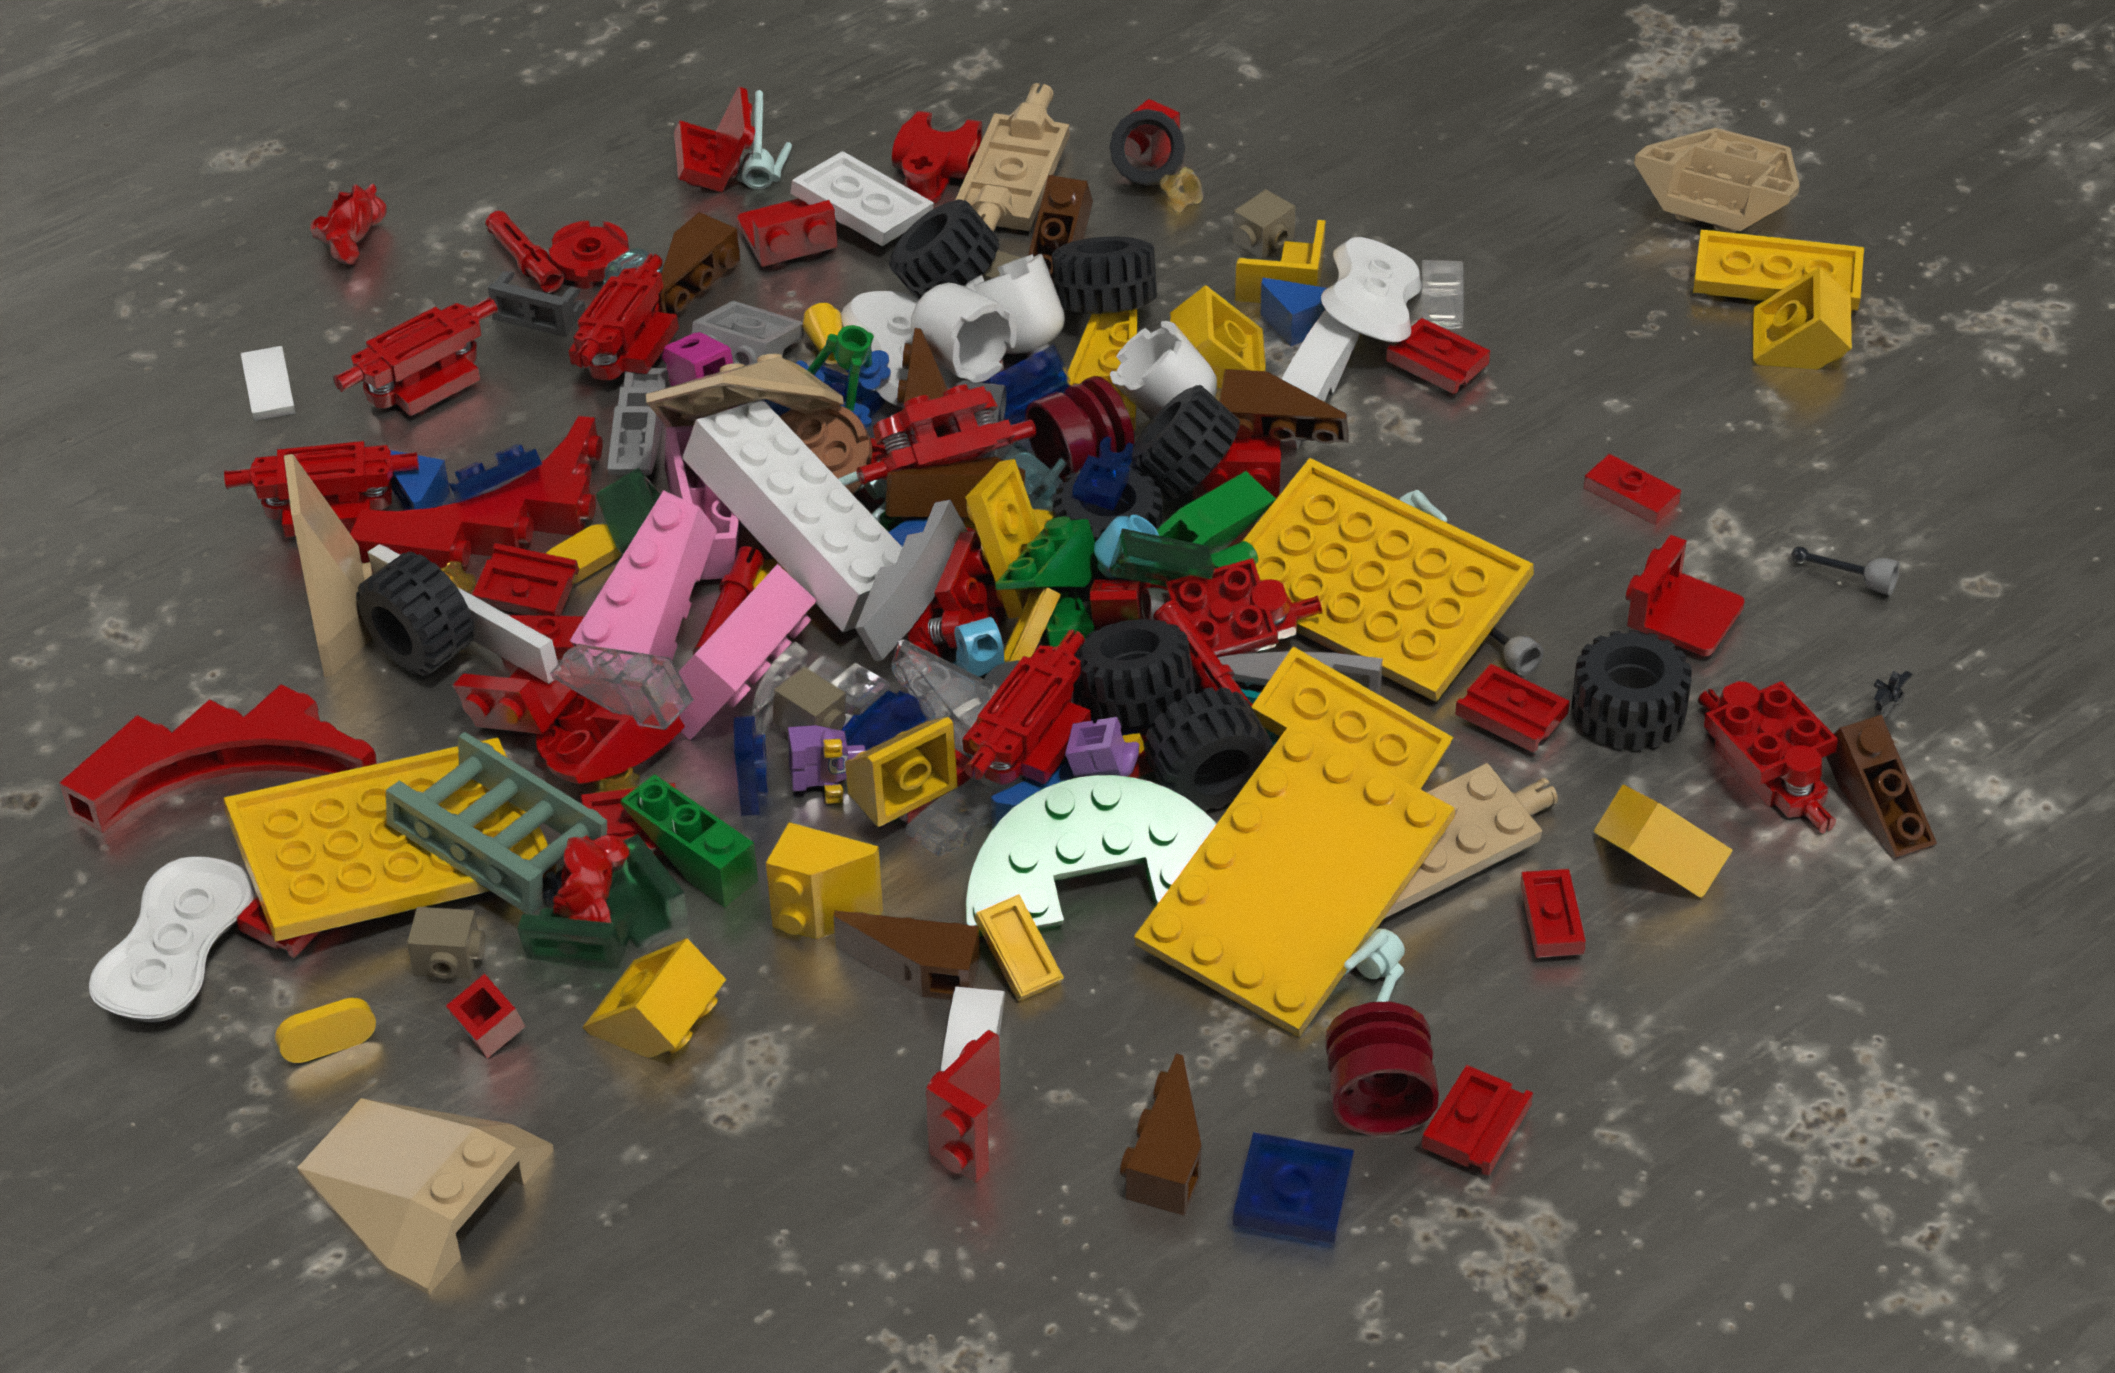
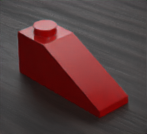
[1090,579,1141,631]

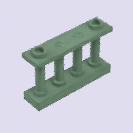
[386,732,607,915]

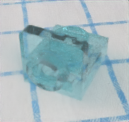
[1002,441,1067,506]

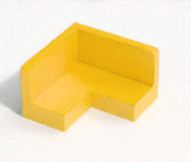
[1235,220,1326,303]
[1594,784,1733,897]

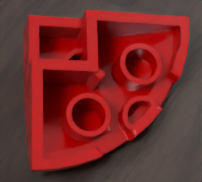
[536,677,685,784]

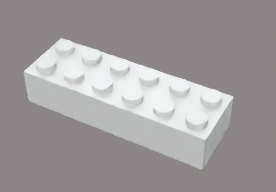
[682,400,902,632]

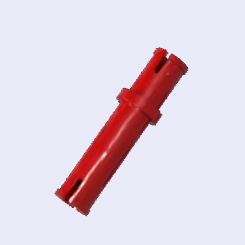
[485,210,564,293]
[693,546,765,655]
[1153,600,1253,706]

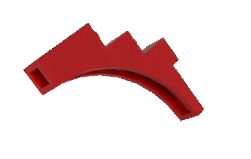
[350,416,603,583]
[59,684,377,833]

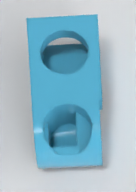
[952,617,1005,704]

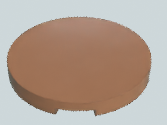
[779,406,872,494]

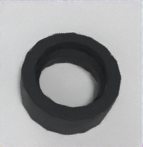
[1109,109,1185,186]

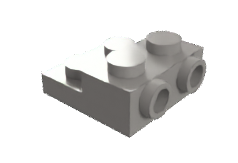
[692,301,804,366]

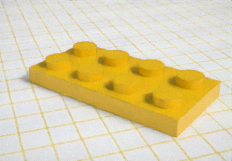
[1693,229,1864,311]
[1251,646,1454,790]

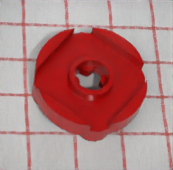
[549,220,630,289]

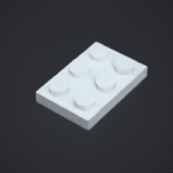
[790,151,934,246]

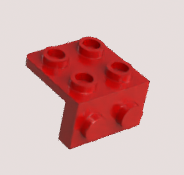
[674,86,755,192]
[737,198,837,267]
[1193,437,1281,499]
[1625,534,1745,656]
[453,664,590,734]
[925,1030,1000,1183]

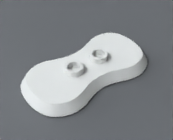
[1321,237,1421,342]
[841,291,963,408]
[89,856,255,1022]

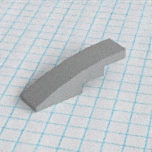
[607,368,669,475]
[855,500,968,661]
[1193,651,1383,695]

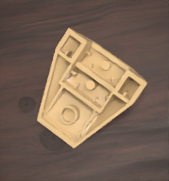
[1634,128,1800,233]
[646,354,844,427]
[284,454,373,677]
[297,1098,554,1295]

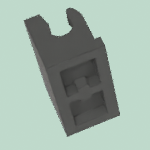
[488,271,586,337]

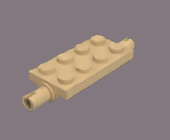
[955,83,1070,232]
[1384,763,1558,918]

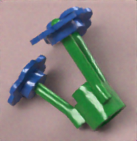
[796,325,891,428]

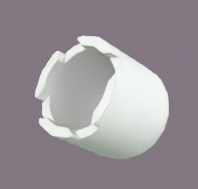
[965,254,1065,359]
[910,283,1017,383]
[1110,320,1217,420]

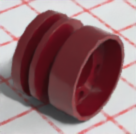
[1025,376,1135,484]
[1325,1001,1439,1136]

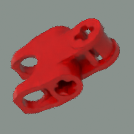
[892,111,982,204]

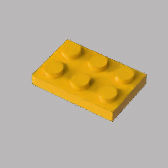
[965,459,1040,619]

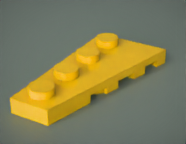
[1059,308,1137,431]

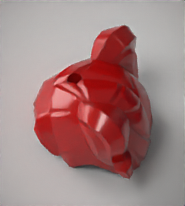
[310,184,387,265]
[553,835,630,936]

